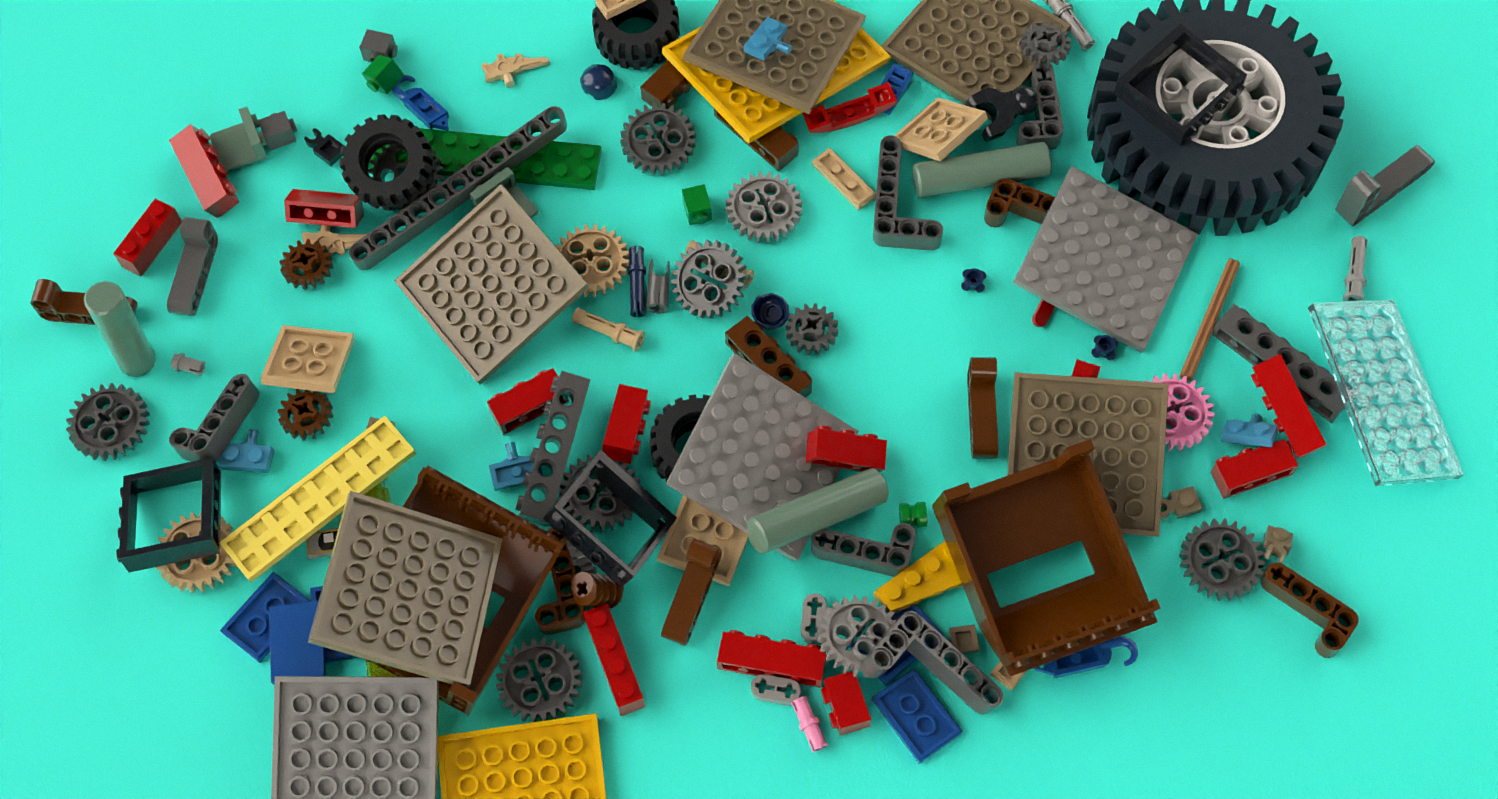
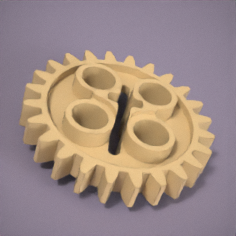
[555,224,630,297]
[156,512,237,593]

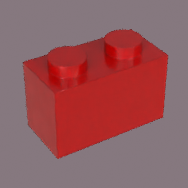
[820,670,871,736]

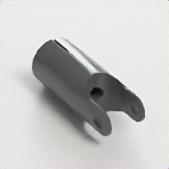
[646,259,670,314]

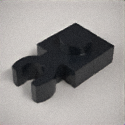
[304,128,345,167]

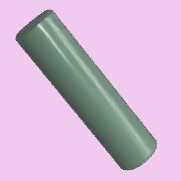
[912,141,1052,198]
[84,281,156,377]
[747,468,889,554]

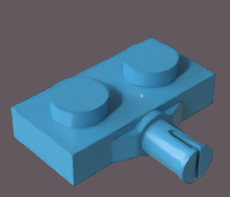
[744,17,792,61]
[1221,413,1278,447]
[218,429,275,473]
[489,442,544,491]

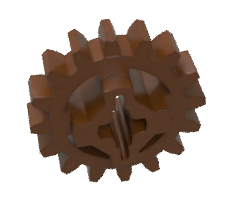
[279,239,334,290]
[277,389,334,441]

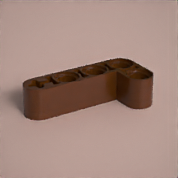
[984,179,1055,228]
[30,279,138,325]
[967,357,998,459]
[535,528,585,635]
[661,539,722,646]
[1260,562,1359,658]

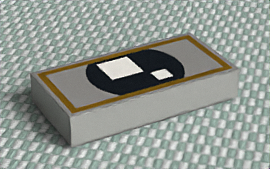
[306,528,339,560]

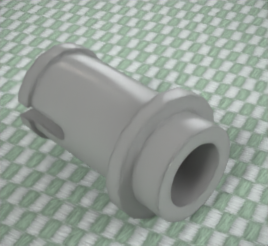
[171,353,205,376]

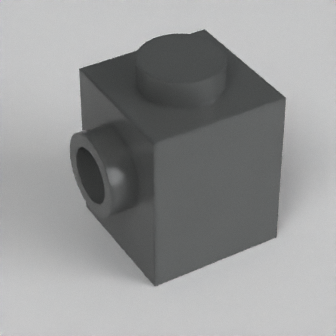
[359,29,398,63]
[258,111,297,150]

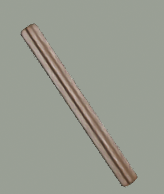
[1179,258,1240,382]

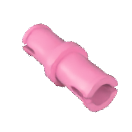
[791,696,828,752]

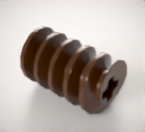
[571,572,624,608]

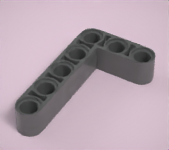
[873,135,943,250]
[1335,145,1436,227]
[862,611,1003,715]

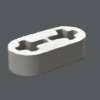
[801,593,826,644]
[751,675,801,706]

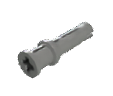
[1043,0,1095,51]
[1342,236,1368,307]

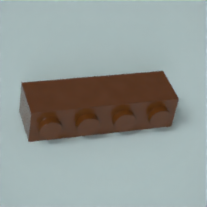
[640,60,692,109]
[714,108,799,172]

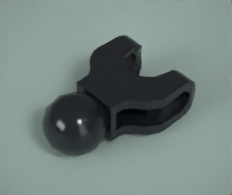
[965,86,1038,142]

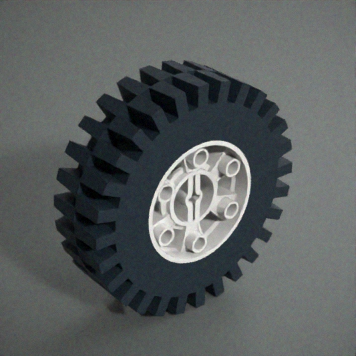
[1087,0,1345,236]

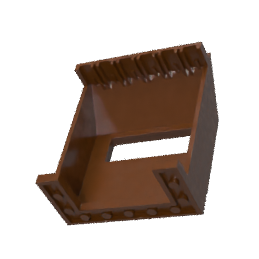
[932,439,1161,677]
[366,466,566,716]

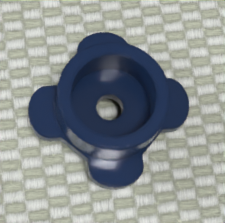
[961,268,986,293]
[1091,335,1118,360]

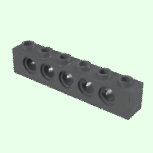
[1212,304,1356,423]
[515,371,591,526]

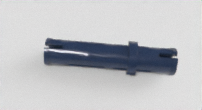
[627,246,646,317]

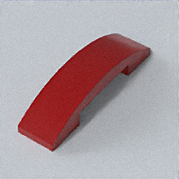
[802,82,897,133]

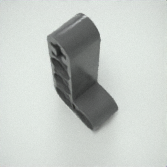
[1016,62,1063,150]
[167,217,218,316]
[169,374,260,462]
[811,523,916,577]

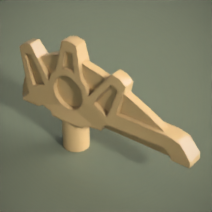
[481,53,550,88]
[302,225,367,256]

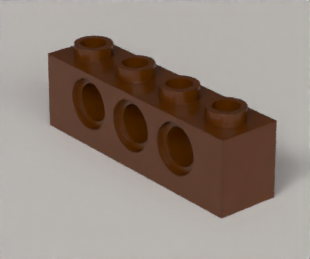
[725,316,812,398]

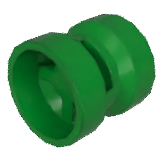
[899,502,928,527]

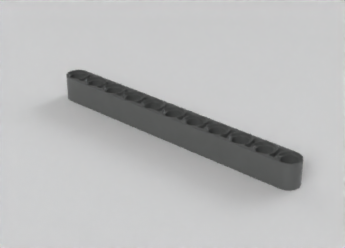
[349,106,567,270]

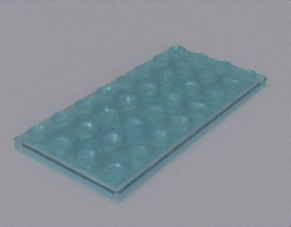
[1308,299,1464,486]

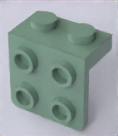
[210,106,267,172]
[470,167,538,218]

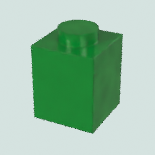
[362,55,404,94]
[682,184,712,225]

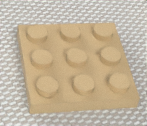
[894,97,988,161]
[261,325,355,393]
[657,495,749,587]

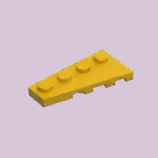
[873,541,963,613]

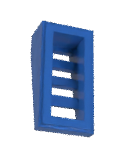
[881,63,913,115]

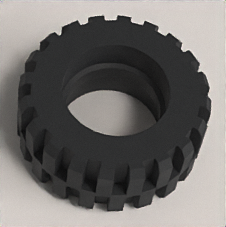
[592,0,680,70]
[339,114,436,211]
[650,394,710,482]

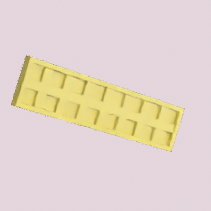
[219,416,417,582]

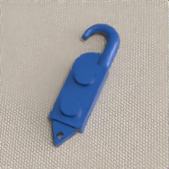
[391,75,449,131]
[1034,636,1138,679]

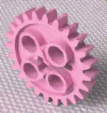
[1145,373,1215,451]

